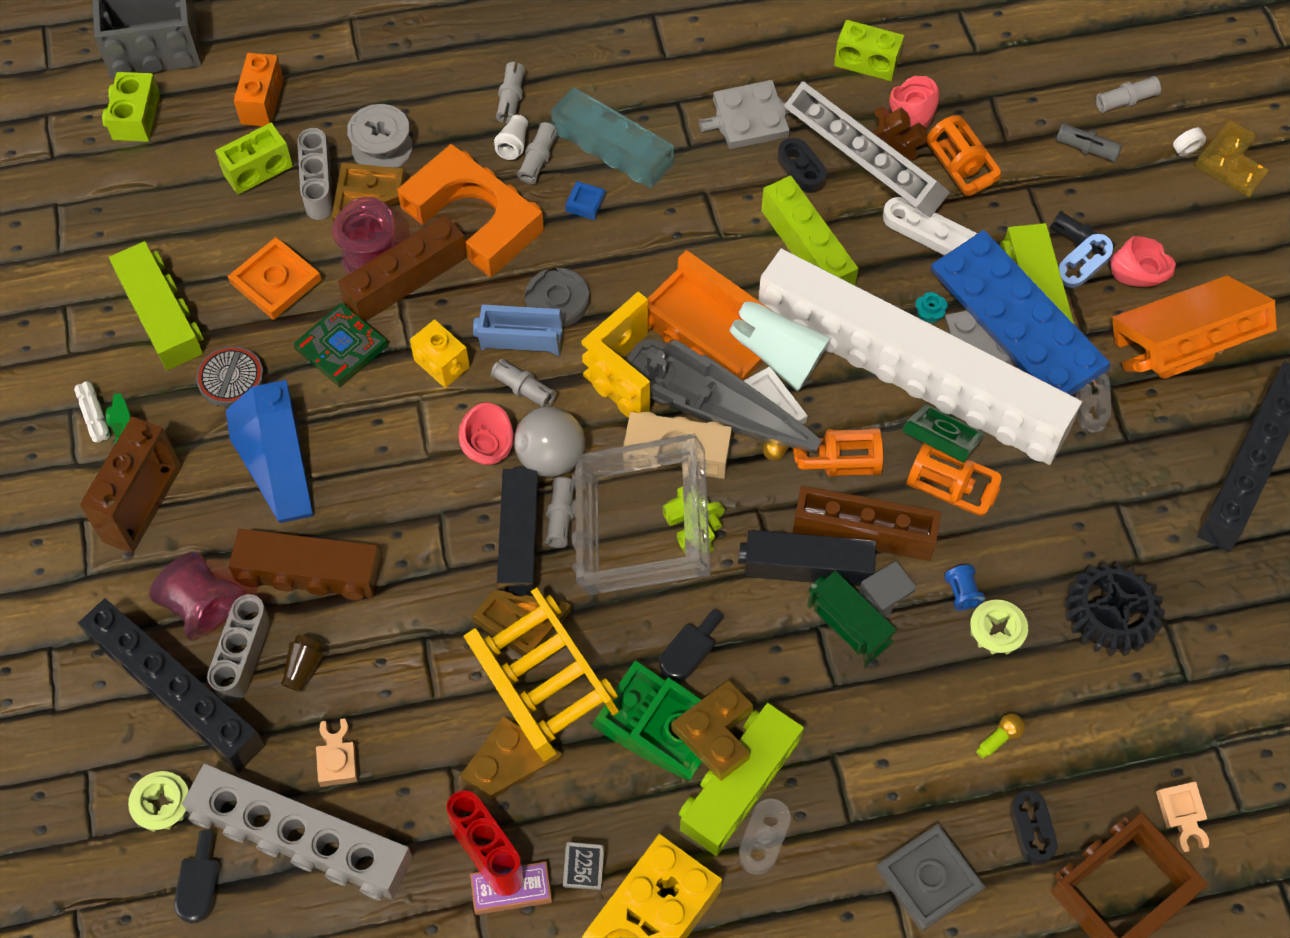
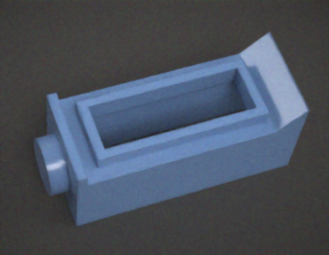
[473,305,564,357]

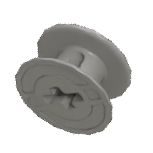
[347,104,413,168]

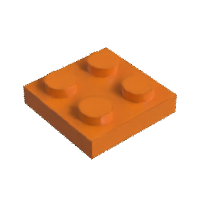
[228,237,322,320]

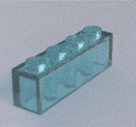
[551,87,674,188]

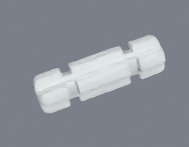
[74,381,110,443]

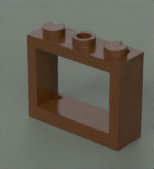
[80,416,182,553]
[1051,813,1208,938]

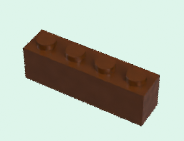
[338,215,468,322]
[792,485,941,561]
[228,528,382,600]

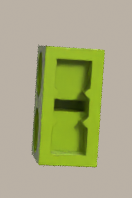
[834,20,904,81]
[102,72,160,142]
[215,123,293,195]

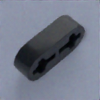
[1010,791,1058,865]

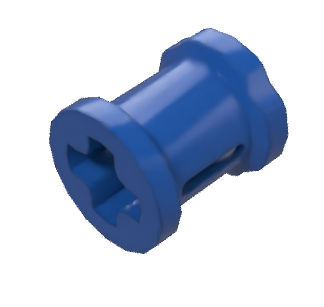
[944,565,985,611]

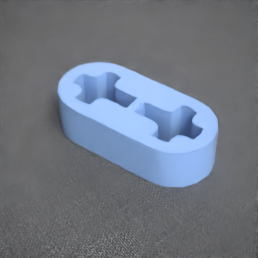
[1059,234,1113,288]

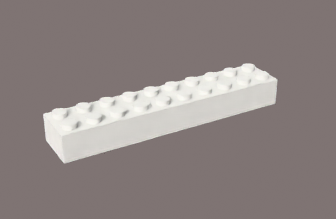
[758,249,1082,465]

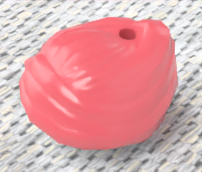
[889,76,940,129]
[1110,236,1176,287]
[458,402,514,465]

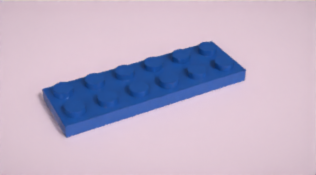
[931,230,1110,395]

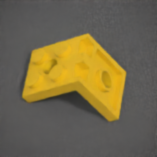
[581,291,650,417]

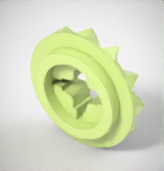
[970,599,1028,655]
[128,771,189,832]

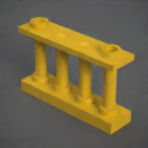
[464,587,619,762]

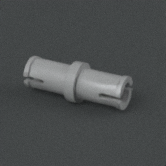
[496,62,525,124]
[1096,76,1161,113]
[517,122,558,184]
[491,359,556,408]
[545,477,575,548]

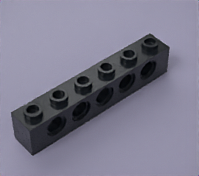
[1197,361,1290,553]
[78,598,265,773]

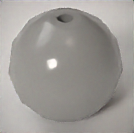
[514,406,585,478]

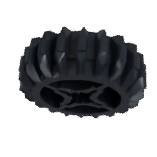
[1065,561,1165,657]

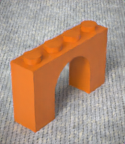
[397,144,544,278]

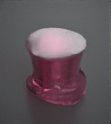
[332,197,397,274]
[149,551,245,641]

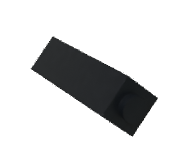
[497,466,539,597]
[738,530,876,587]

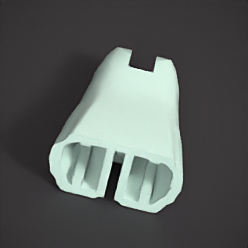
[729,301,831,392]

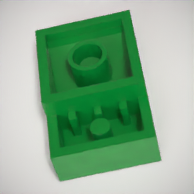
[591,660,702,781]

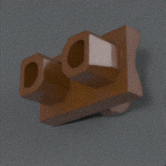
[872,106,927,161]

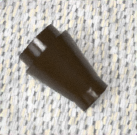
[281,635,324,692]

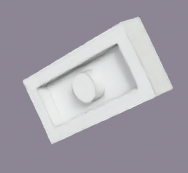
[744,367,808,424]

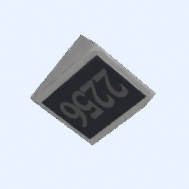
[563,842,605,890]

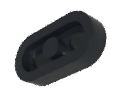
[778,138,827,192]

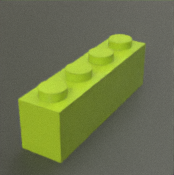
[761,176,858,286]
[1000,223,1074,324]
[109,241,204,371]
[678,703,804,857]

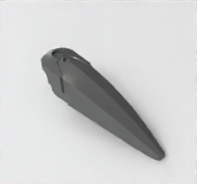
[626,339,822,452]

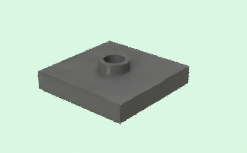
[875,824,985,932]

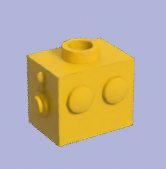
[410,319,470,388]

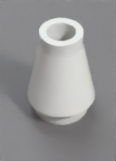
[494,115,528,160]

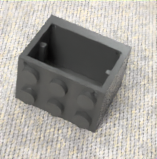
[92,0,201,78]

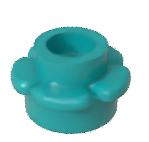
[915,292,948,323]

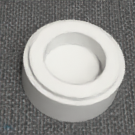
[1173,127,1206,156]

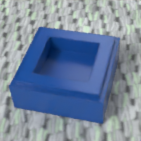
[565,181,606,220]

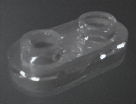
[739,799,790,875]

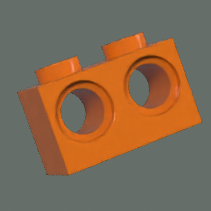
[234,53,284,126]

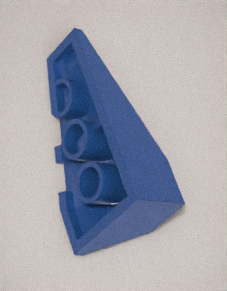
[226,380,313,523]

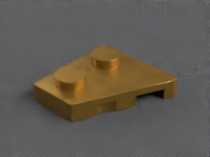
[332,163,405,223]
[472,590,571,657]
[460,716,562,800]

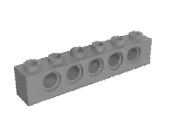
[784,81,950,218]
[182,764,413,900]

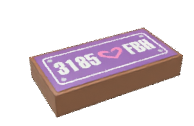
[470,862,552,915]

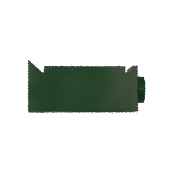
[807,571,897,668]

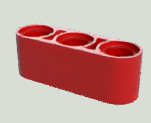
[446,790,524,896]

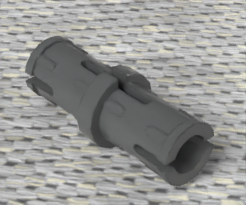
[1056,123,1122,163]

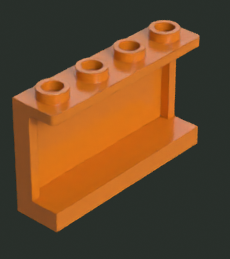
[647,250,771,381]
[1112,275,1277,374]

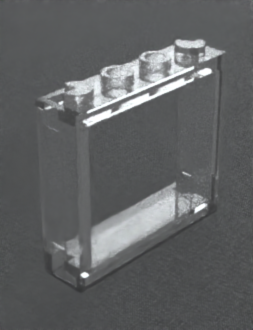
[572,433,710,595]

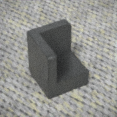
[859,561,916,619]

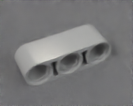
[298,128,334,220]
[207,594,270,704]

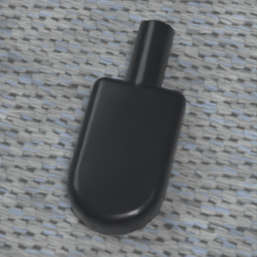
[659,609,724,682]
[174,830,221,924]

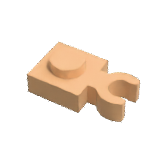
[316,718,358,787]
[1156,782,1209,853]

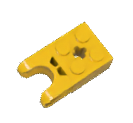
[582,834,722,938]

